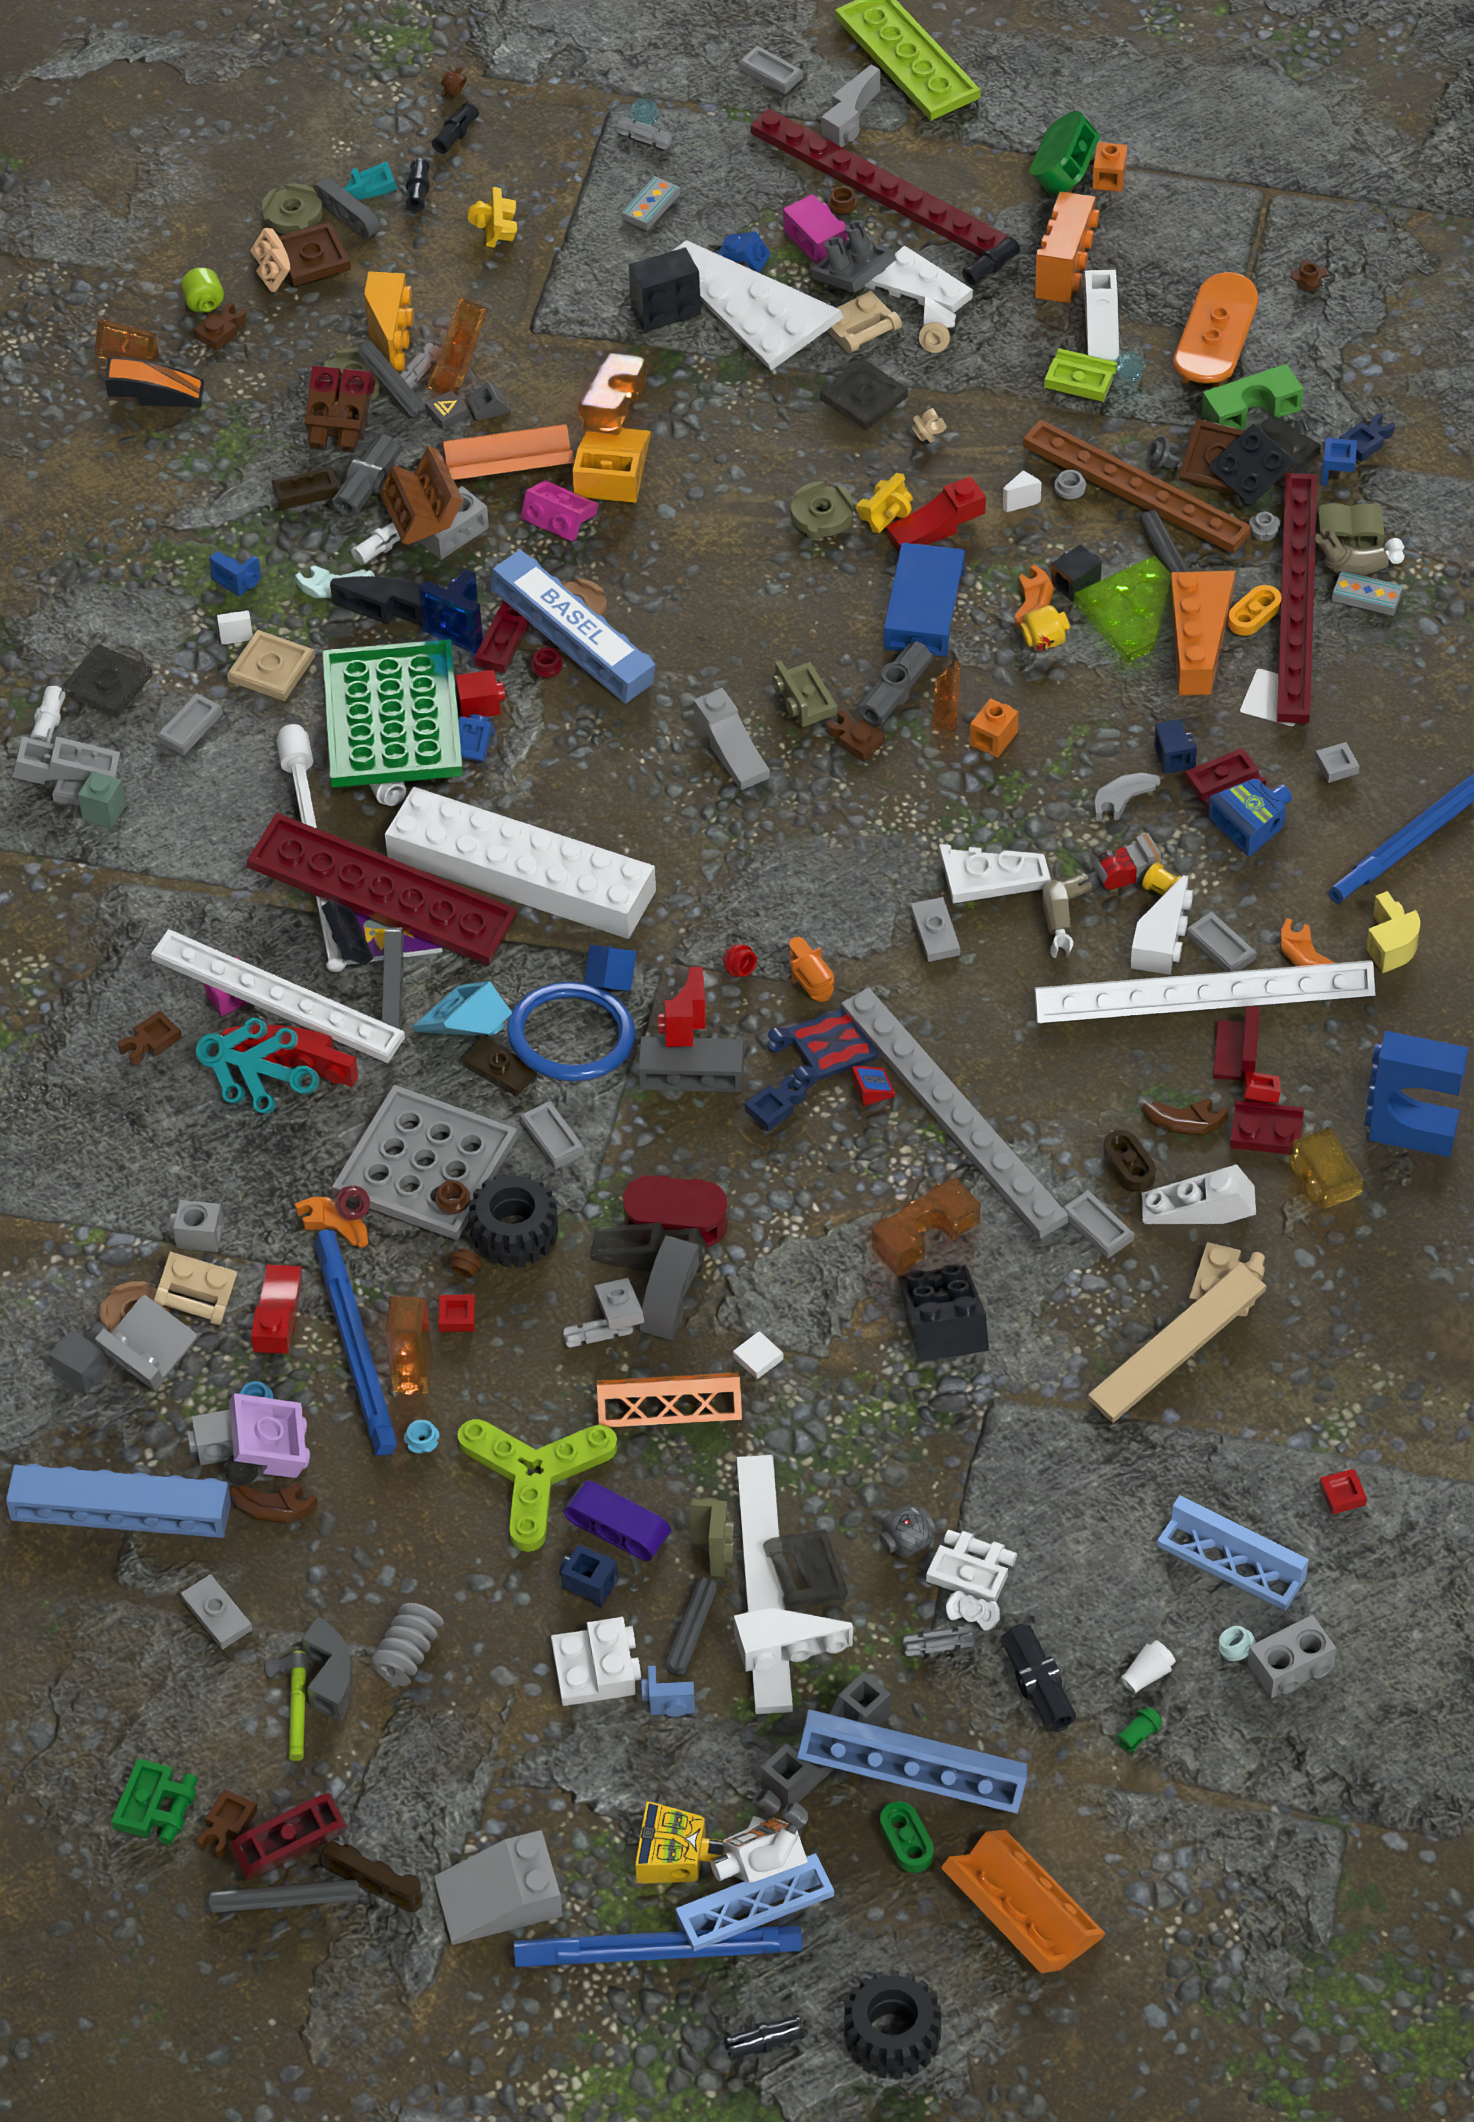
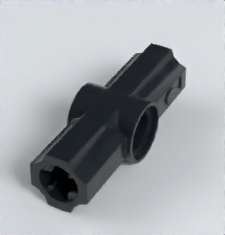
[1001,1623,1076,1733]

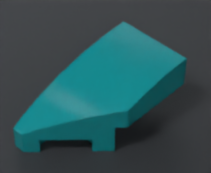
[343,161,398,200]

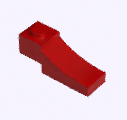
[887,476,986,553]
[658,967,706,1047]
[251,1265,303,1354]

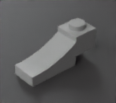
[821,64,880,147]
[694,688,770,790]
[12,736,120,785]

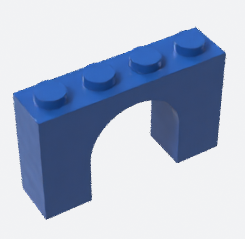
[1364,1031,1469,1157]

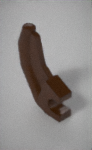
[1142,1098,1228,1135]
[229,1484,318,1523]

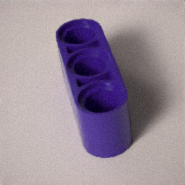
[563,1480,671,1561]

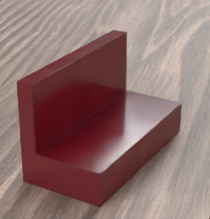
[1213,1006,1260,1081]

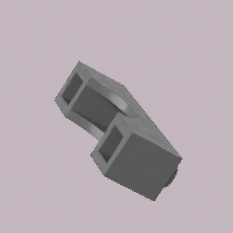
[760,1672,891,1809]

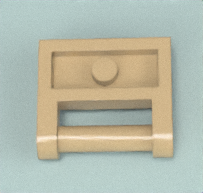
[826,291,902,354]
[154,1252,237,1326]

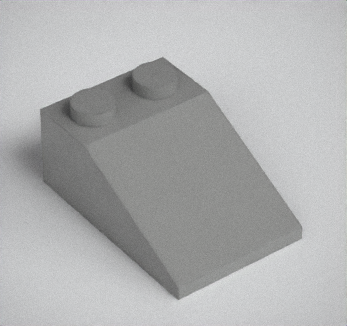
[434,1830,563,1945]

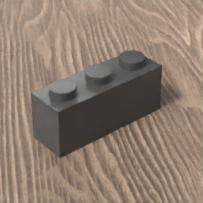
[639,1035,744,1092]

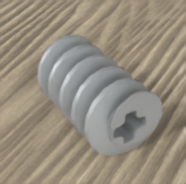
[371,1603,444,1686]

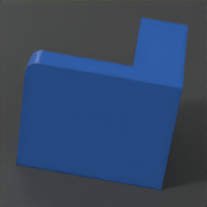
[1321,438,1357,486]
[585,945,636,991]

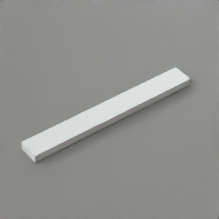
[151,929,405,1063]
[737,1455,793,1714]

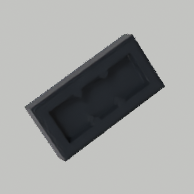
[321,900,374,965]

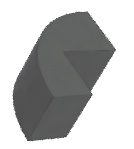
[640,1235,699,1341]
[302,1616,354,1723]

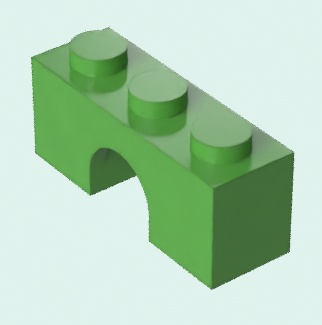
[1201,364,1304,430]

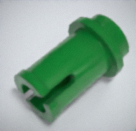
[1115,1707,1162,1754]

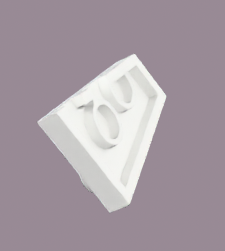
[864,246,973,313]
[939,844,1051,903]

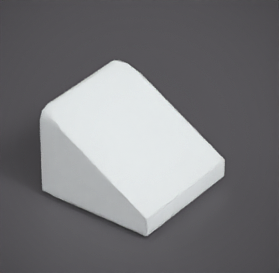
[924,297,956,328]
[1003,471,1041,512]

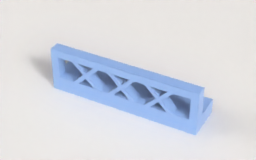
[1157,1495,1309,1611]
[676,1853,834,1951]

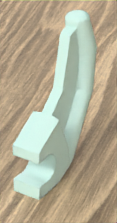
[295,565,375,598]

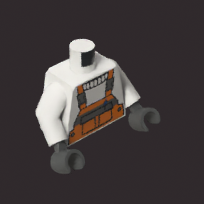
[710,1789,808,1883]

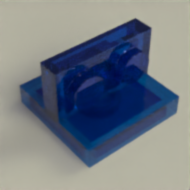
[419,569,483,655]

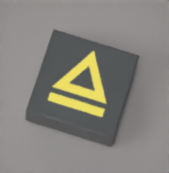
[425,390,469,429]

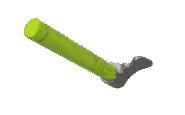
[265,1651,309,1761]

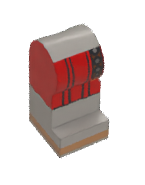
[1093,833,1161,890]

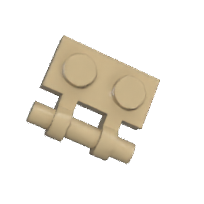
[1189,1242,1265,1316]

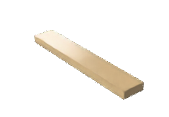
[1088,1263,1266,1423]

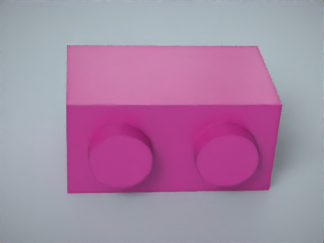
[783,194,848,264]

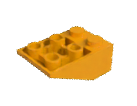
[364,271,414,373]
[573,425,651,503]

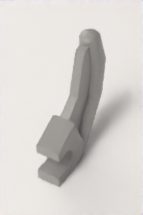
[1094,772,1161,821]

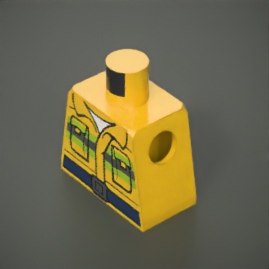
[635,1802,725,1884]

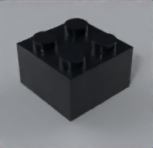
[628,247,701,332]

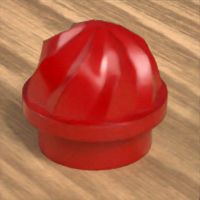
[722,944,757,977]

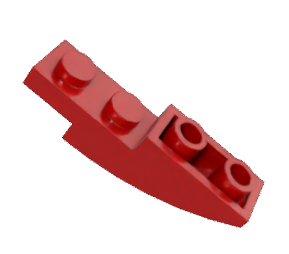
[222,1025,359,1087]

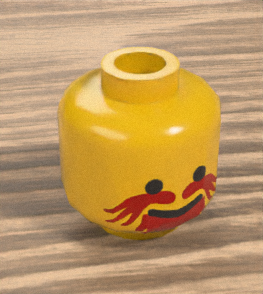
[1020,605,1070,652]

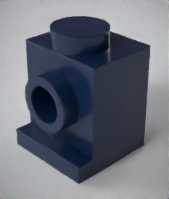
[1154,719,1197,774]
[559,1545,618,1608]

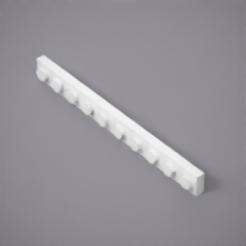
[1034,960,1375,1023]

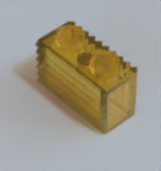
[1290,1126,1363,1209]

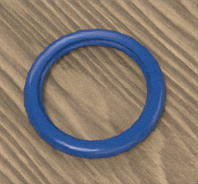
[507,982,636,1082]

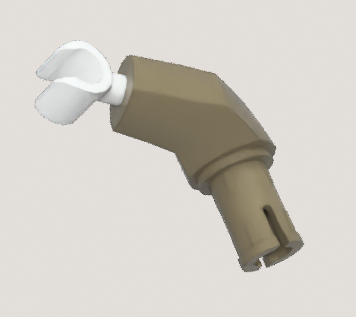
[1315,528,1404,576]
[1042,872,1092,958]

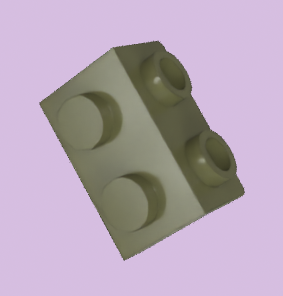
[772,661,838,727]
[690,1498,734,1577]

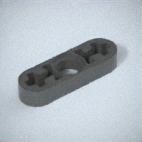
[312,177,380,239]

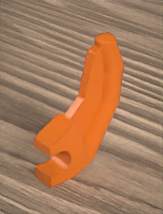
[1014,564,1054,629]
[1280,918,1335,966]
[295,1197,368,1248]

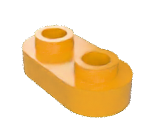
[1228,585,1281,636]

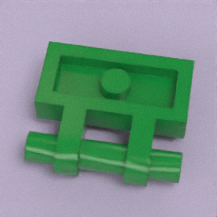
[111,1758,198,1845]

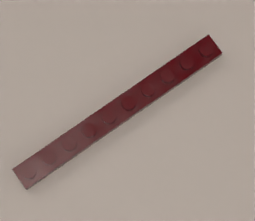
[750,108,1007,257]
[1277,473,1317,724]

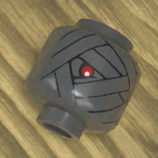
[879,1504,936,1558]

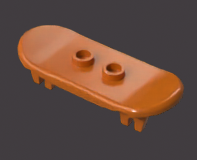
[1173,272,1259,388]

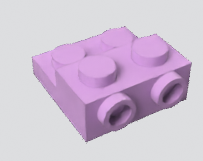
[229,1393,310,1478]

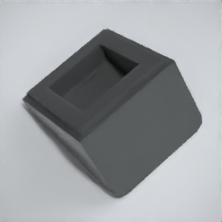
[466,380,512,421]

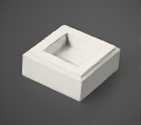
[217,611,253,645]
[733,1331,783,1379]

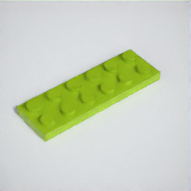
[835,0,981,121]

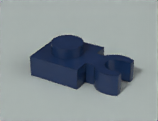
[1339,413,1395,462]
[745,1075,807,1132]

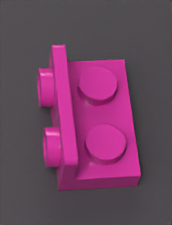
[521,480,598,541]

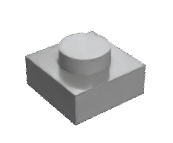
[1315,742,1359,783]

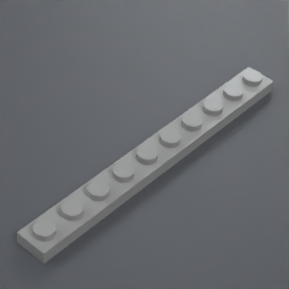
[841,988,1068,1239]

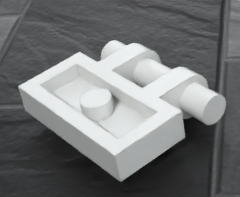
[926,1530,1017,1602]

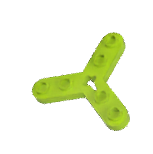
[458,1419,618,1552]

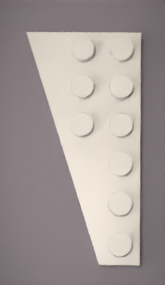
[672,240,844,371]

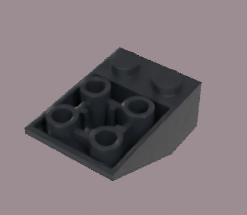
[898,1264,989,1362]

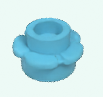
[404,1420,440,1454]

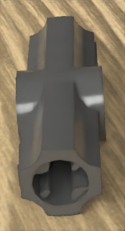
[332,434,401,518]
[858,641,933,726]

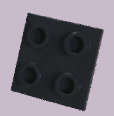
[1208,424,1297,506]

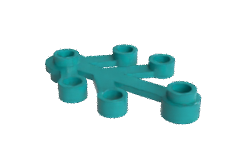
[196,1018,319,1114]

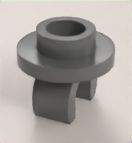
[1147,436,1181,469]

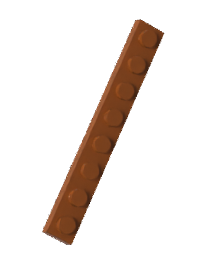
[1023,420,1251,554]

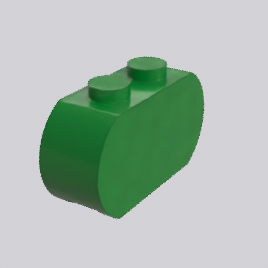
[1029,111,1100,196]

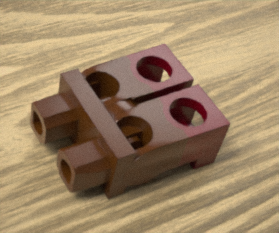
[304,365,375,453]

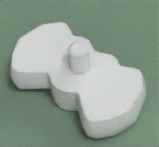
[946,1590,1000,1631]

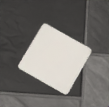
[1240,669,1295,726]

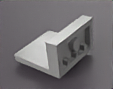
[95,1295,198,1391]

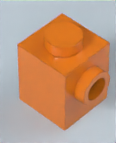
[1093,142,1127,192]
[970,698,1018,758]

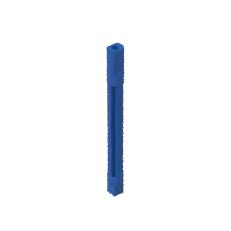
[1328,773,1474,905]
[314,1230,397,1455]
[514,1926,802,1967]

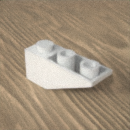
[1084,270,1119,363]
[1131,875,1193,975]
[1142,1165,1256,1224]
[734,1607,853,1672]

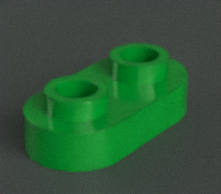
[880,1801,934,1873]

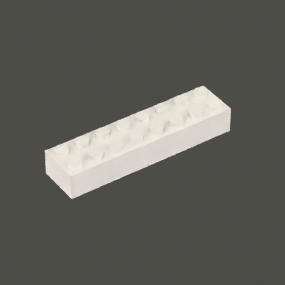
[385,787,656,939]

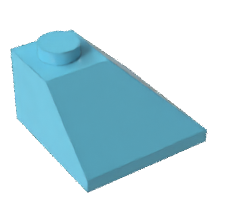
[411,981,512,1036]

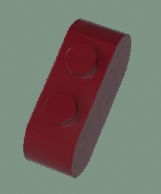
[623,1175,728,1248]
[229,1793,348,1880]

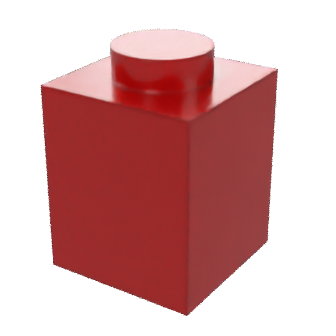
[455,669,505,718]

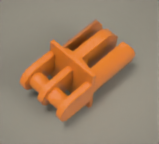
[789,937,834,1002]

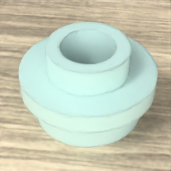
[1219,1626,1256,1661]

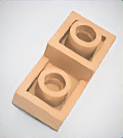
[250,228,290,292]

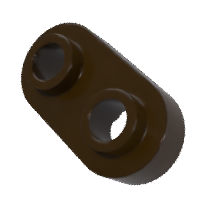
[1103,1130,1156,1191]

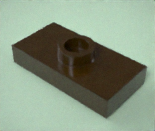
[271,466,340,510]
[462,1036,538,1097]

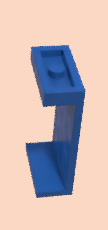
[884,543,965,657]

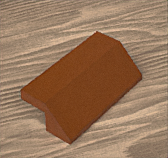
[379,446,463,545]

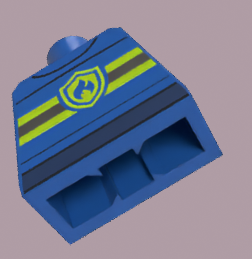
[1208,779,1292,857]

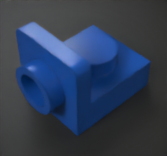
[209,550,261,597]
[458,714,496,763]

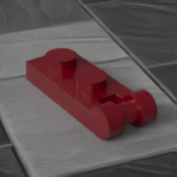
[474,600,530,673]

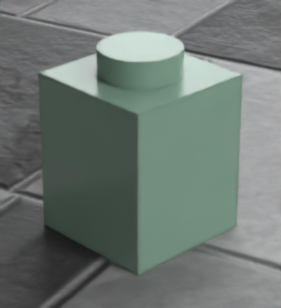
[78,771,126,829]

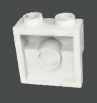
[551,1617,641,1706]

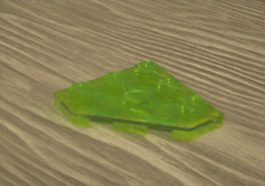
[1074,555,1171,663]

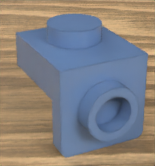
[641,1665,695,1717]

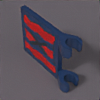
[767,1009,879,1090]

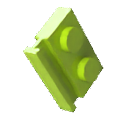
[1044,348,1117,402]

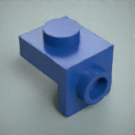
[717,231,770,273]

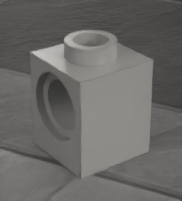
[169,1200,224,1252]
[187,1409,234,1465]

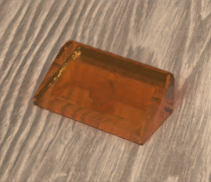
[95,319,159,363]
[932,660,961,731]

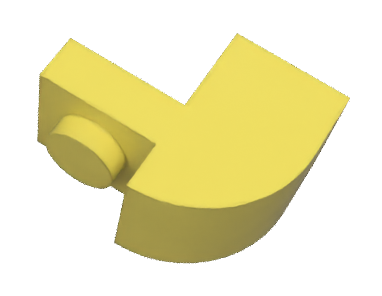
[1366,891,1420,973]

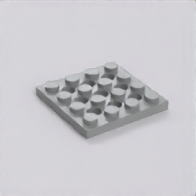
[332,1085,518,1240]

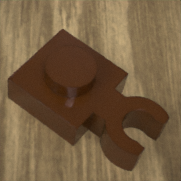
[193,302,247,351]
[826,710,885,762]
[118,1010,182,1066]
[198,1789,258,1859]

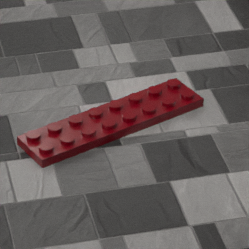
[247,812,518,965]

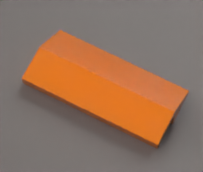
[442,424,575,480]
[941,1829,1106,1973]

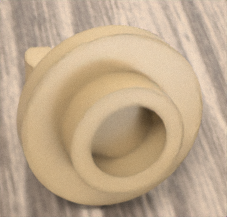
[919,322,950,353]
[912,408,947,443]

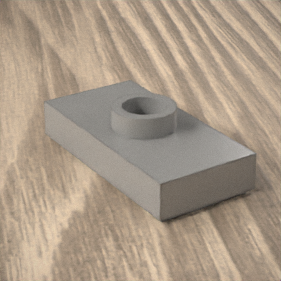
[911,897,960,962]
[594,1278,644,1330]
[180,1574,252,1650]

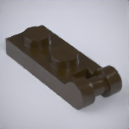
[323,1840,423,1912]

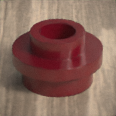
[531,647,563,678]
[335,1185,370,1220]

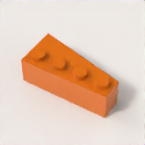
[1035,191,1100,303]
[1170,570,1236,695]

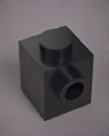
[1051,544,1102,602]

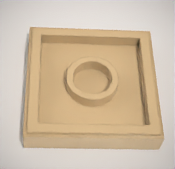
[227,630,315,701]

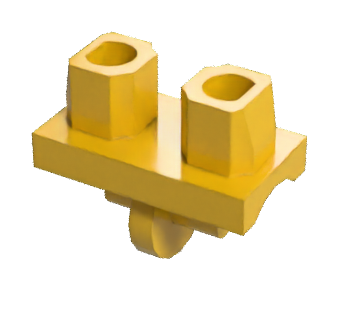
[467,187,517,248]
[856,473,913,533]

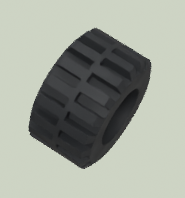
[469,1172,558,1267]
[844,1970,941,2079]

